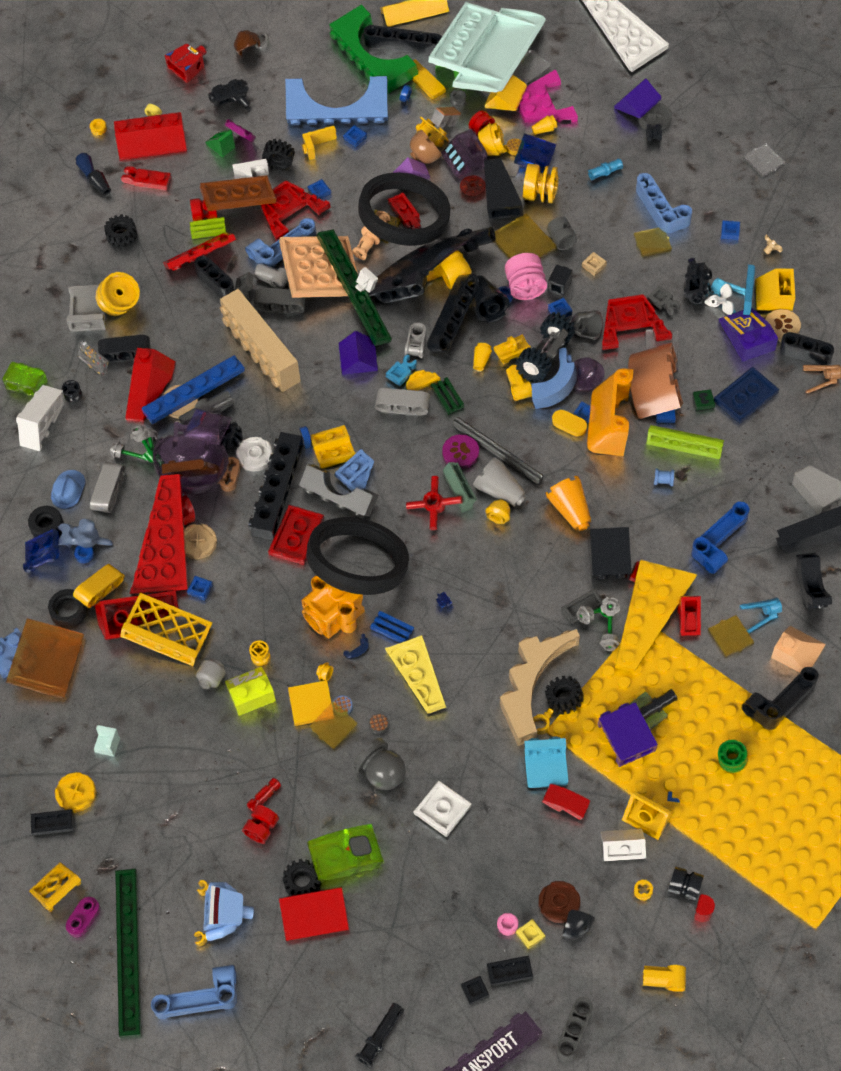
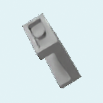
[67,284,106,332]

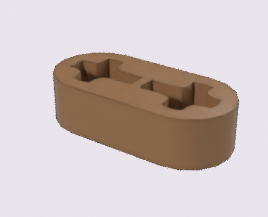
[219,457,240,492]

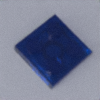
[514,133,557,173]

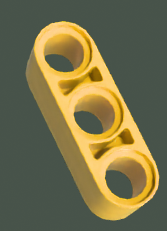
[73,564,125,608]

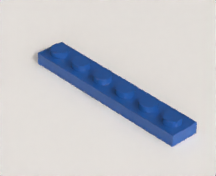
[142,355,245,425]

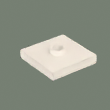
[414,781,472,837]

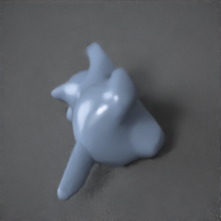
[56,519,113,549]

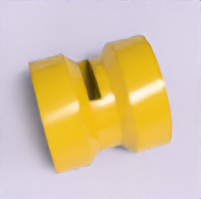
[249,640,271,667]

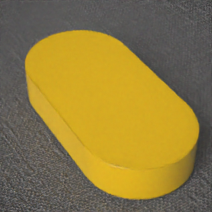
[552,410,587,437]

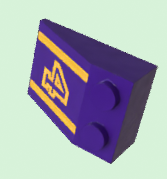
[719,307,778,362]

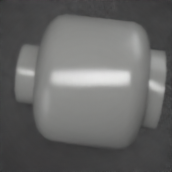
[196,658,225,689]

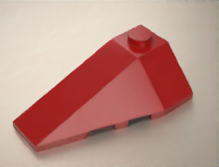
[125,348,176,422]
[95,590,179,640]

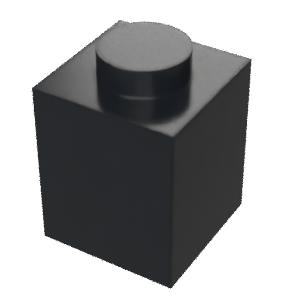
[548,264,573,296]

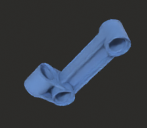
[245,218,317,268]
[151,965,237,1019]

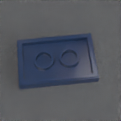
[714,367,779,424]

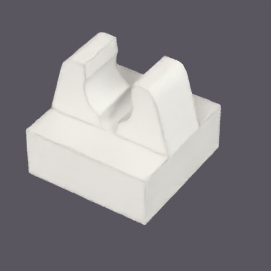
[355,267,378,293]

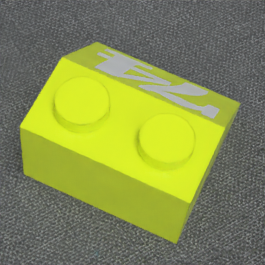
[225,667,276,716]

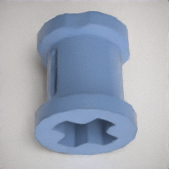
[654,468,675,487]

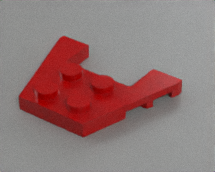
[260,181,331,241]
[602,294,672,350]

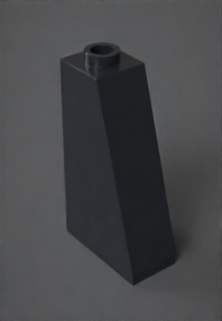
[484,158,524,220]
[776,506,841,554]

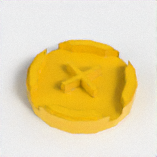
[55,772,97,813]

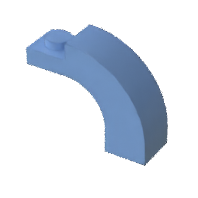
[531,348,577,409]

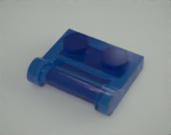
[23,529,59,573]

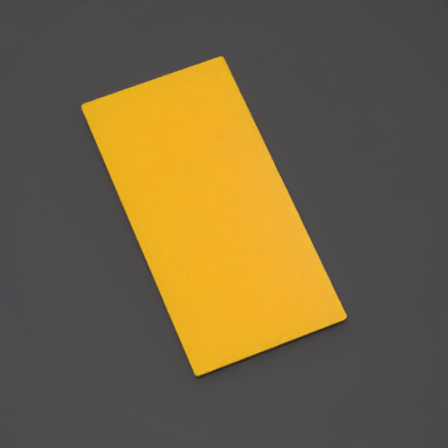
[547,632,841,928]

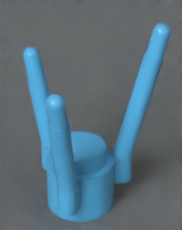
[740,597,782,633]

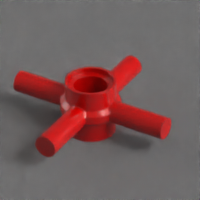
[406,476,463,530]

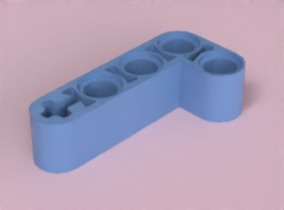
[636,173,692,234]

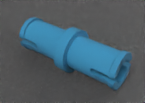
[588,158,623,180]

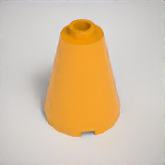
[545,476,592,531]

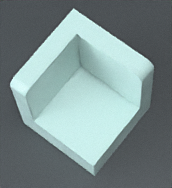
[94,725,120,757]

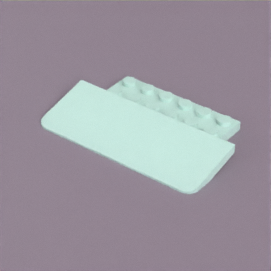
[428,2,545,92]

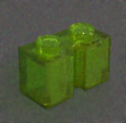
[2,362,48,397]

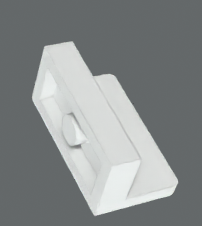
[601,829,646,861]

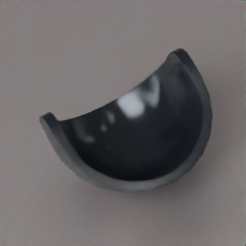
[562,910,595,940]

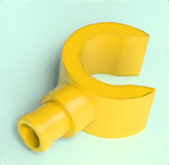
[533,708,554,735]

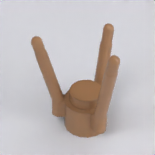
[803,365,841,394]

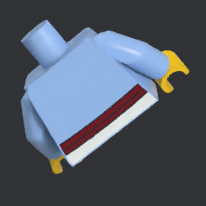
[194,880,254,946]

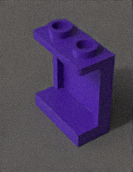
[597,702,658,767]

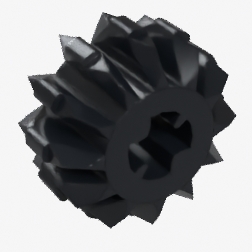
[211,419,243,452]

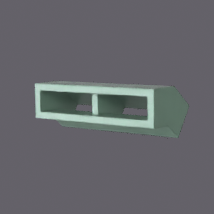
[443,462,477,513]

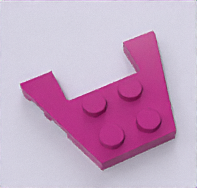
[518,70,578,123]

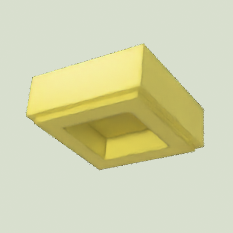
[516,919,546,950]

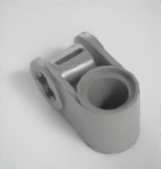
[404,322,426,359]

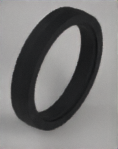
[358,173,451,246]
[306,517,409,595]

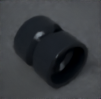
[668,866,704,901]

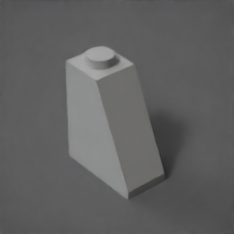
[792,465,841,514]

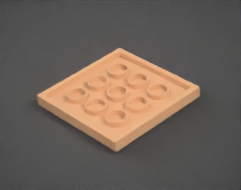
[279,236,358,298]

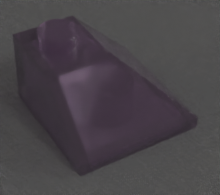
[184,408,232,445]

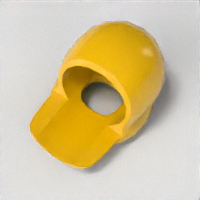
[426,250,472,290]

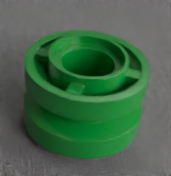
[718,740,748,773]

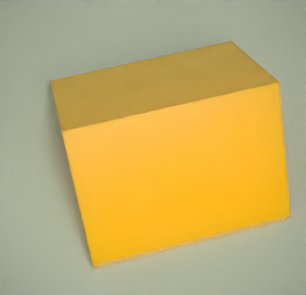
[485,75,527,111]
[622,791,674,840]

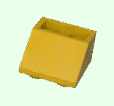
[755,268,795,311]

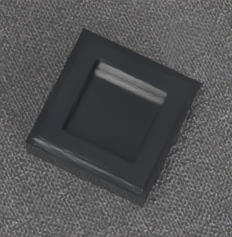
[461,976,489,1005]

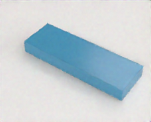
[743,265,755,315]

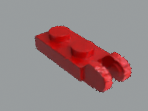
[121,166,172,190]

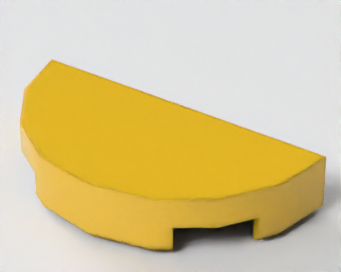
[406,370,440,391]

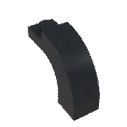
[796,553,832,609]

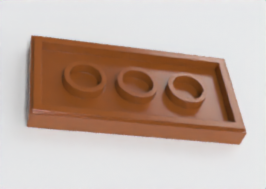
[200,175,276,211]

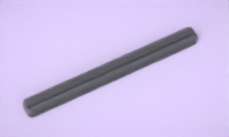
[452,417,543,484]

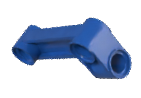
[691,501,750,574]

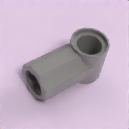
[254,263,289,289]

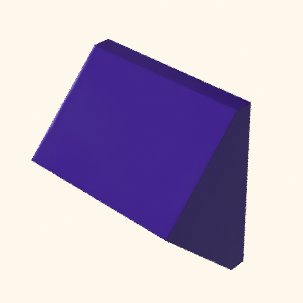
[614,78,662,118]
[339,331,378,375]

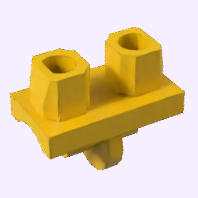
[494,334,531,364]

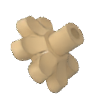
[763,234,783,255]

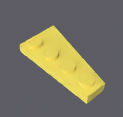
[385,635,446,714]

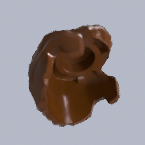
[234,30,261,56]

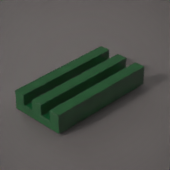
[431,377,464,415]

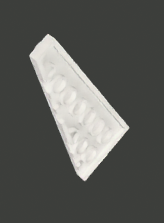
[582,0,669,72]

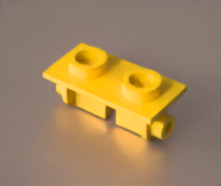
[416,117,449,147]

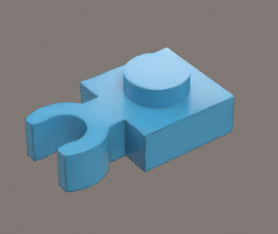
[386,355,417,386]

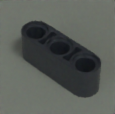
[195,256,235,298]
[780,332,834,365]
[98,335,150,363]

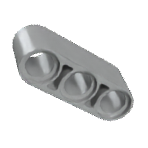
[375,388,430,416]
[90,462,125,513]

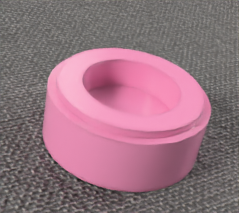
[497,913,518,936]

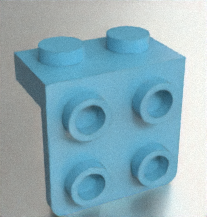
[524,737,568,788]

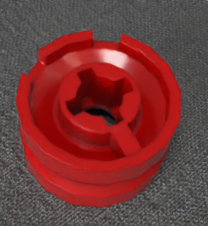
[469,110,495,136]

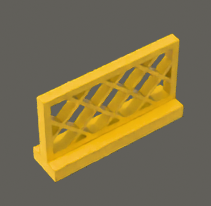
[120,593,213,666]

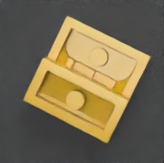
[310,425,356,469]

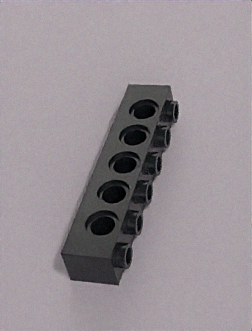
[248,432,304,540]

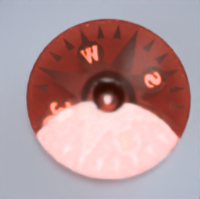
[460,175,486,196]

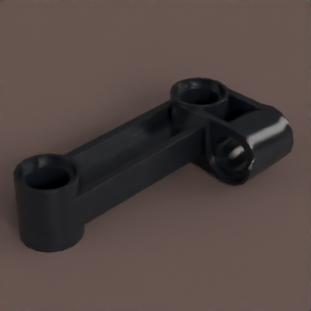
[741,667,819,730]

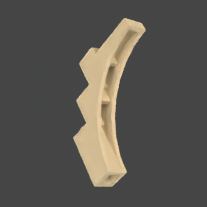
[500,629,580,746]

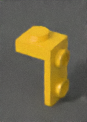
[301,126,337,160]

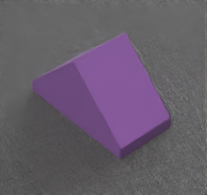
[393,157,430,179]

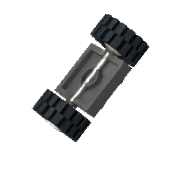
[515,312,576,382]

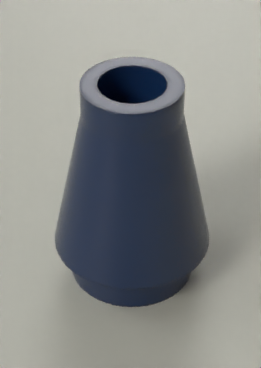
[75,153,94,179]

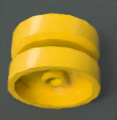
[95,272,140,316]

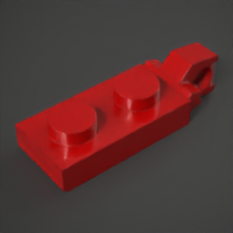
[388,193,421,229]

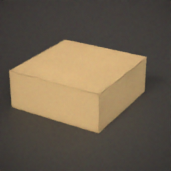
[582,252,607,276]

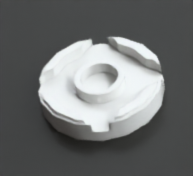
[236,437,273,472]

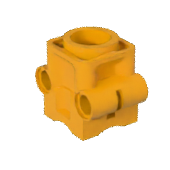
[301,575,365,639]

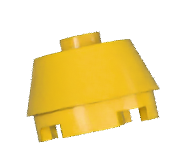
[478,122,507,156]

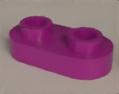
[66,897,100,937]

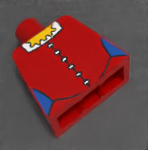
[165,44,207,83]

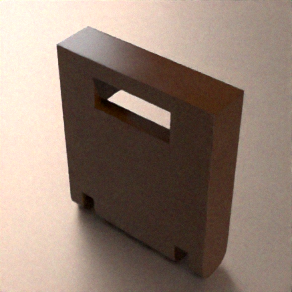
[162,459,220,478]

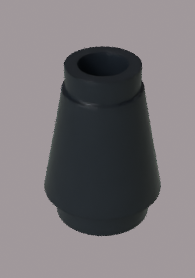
[88,170,111,195]

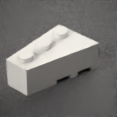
[16,385,64,451]

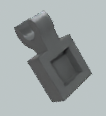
[235,272,254,302]

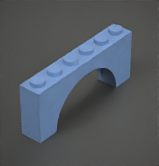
[285,76,388,126]

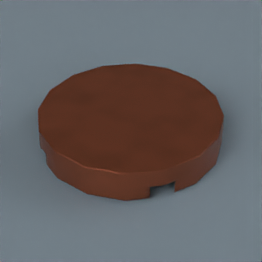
[539,881,580,923]

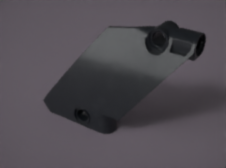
[367,227,496,303]

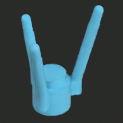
[711,278,746,314]

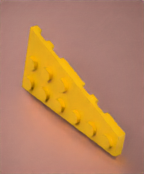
[615,560,697,672]

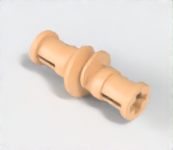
[352,210,390,260]

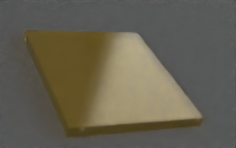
[495,213,557,259]

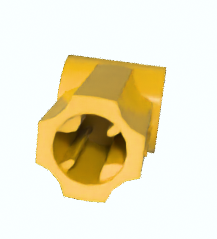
[506,365,532,401]
[643,965,686,992]

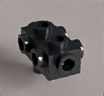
[208,79,251,108]
[684,258,712,304]

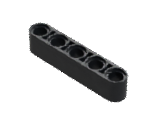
[364,25,442,55]
[427,274,479,353]

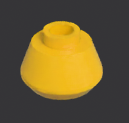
[485,499,510,524]

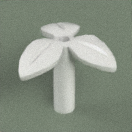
[704,284,734,315]

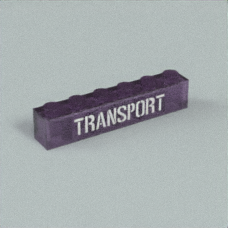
[442,1011,542,1071]

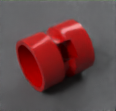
[190,198,218,221]
[242,805,280,844]

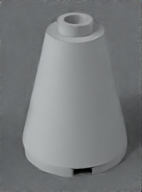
[473,457,526,507]

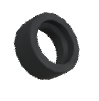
[48,589,87,628]

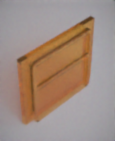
[6,618,84,699]

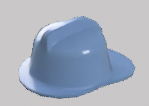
[51,470,85,509]

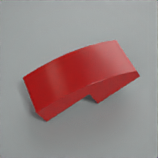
[542,784,590,820]

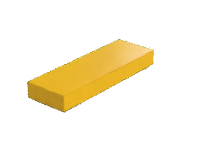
[412,59,446,100]

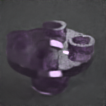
[574,357,605,391]

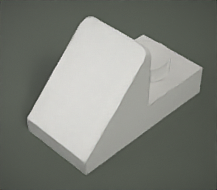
[232,159,269,179]

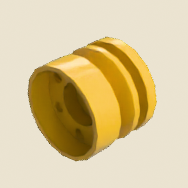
[523,163,559,204]

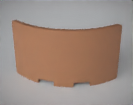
[628,343,683,419]

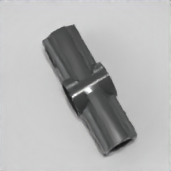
[179,390,234,431]

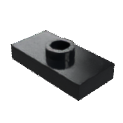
[31,809,74,836]
[487,955,533,986]

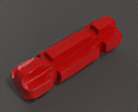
[247,778,281,812]

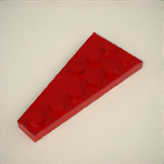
[130,474,188,594]

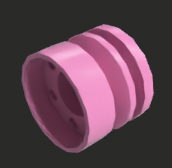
[505,253,547,300]

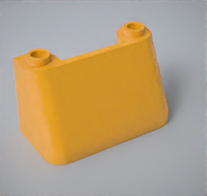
[587,368,634,456]

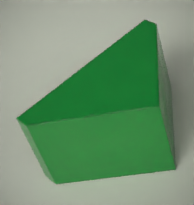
[205,129,235,157]

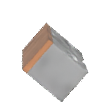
[431,107,461,127]

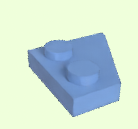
[334,449,374,492]

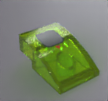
[307,824,384,881]

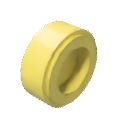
[144,104,162,116]

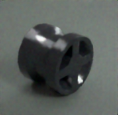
[646,124,662,142]
[62,380,82,403]

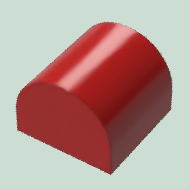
[694,894,715,922]

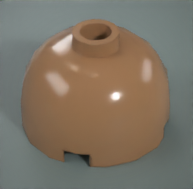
[410,129,442,164]

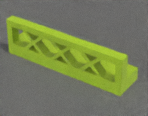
[646,425,724,459]

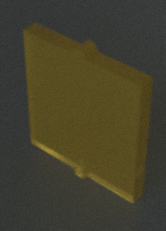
[634,228,672,257]
[708,615,754,657]
[309,701,358,750]

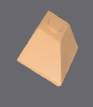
[771,626,826,673]

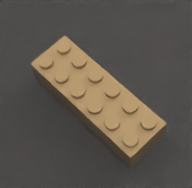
[220,289,301,392]

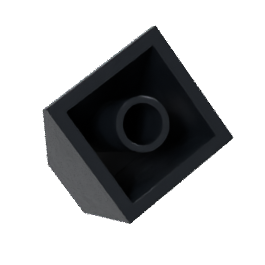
[587,527,632,580]

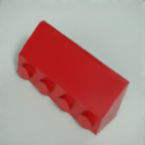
[114,112,187,161]

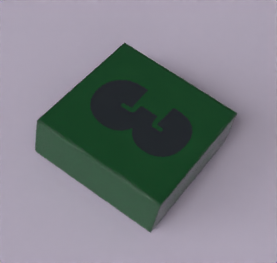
[692,389,715,411]

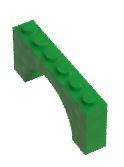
[329,4,418,94]

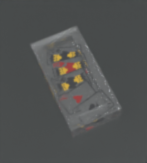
[78,341,108,376]

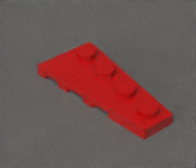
[163,232,236,271]

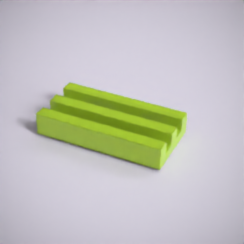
[189,217,226,239]

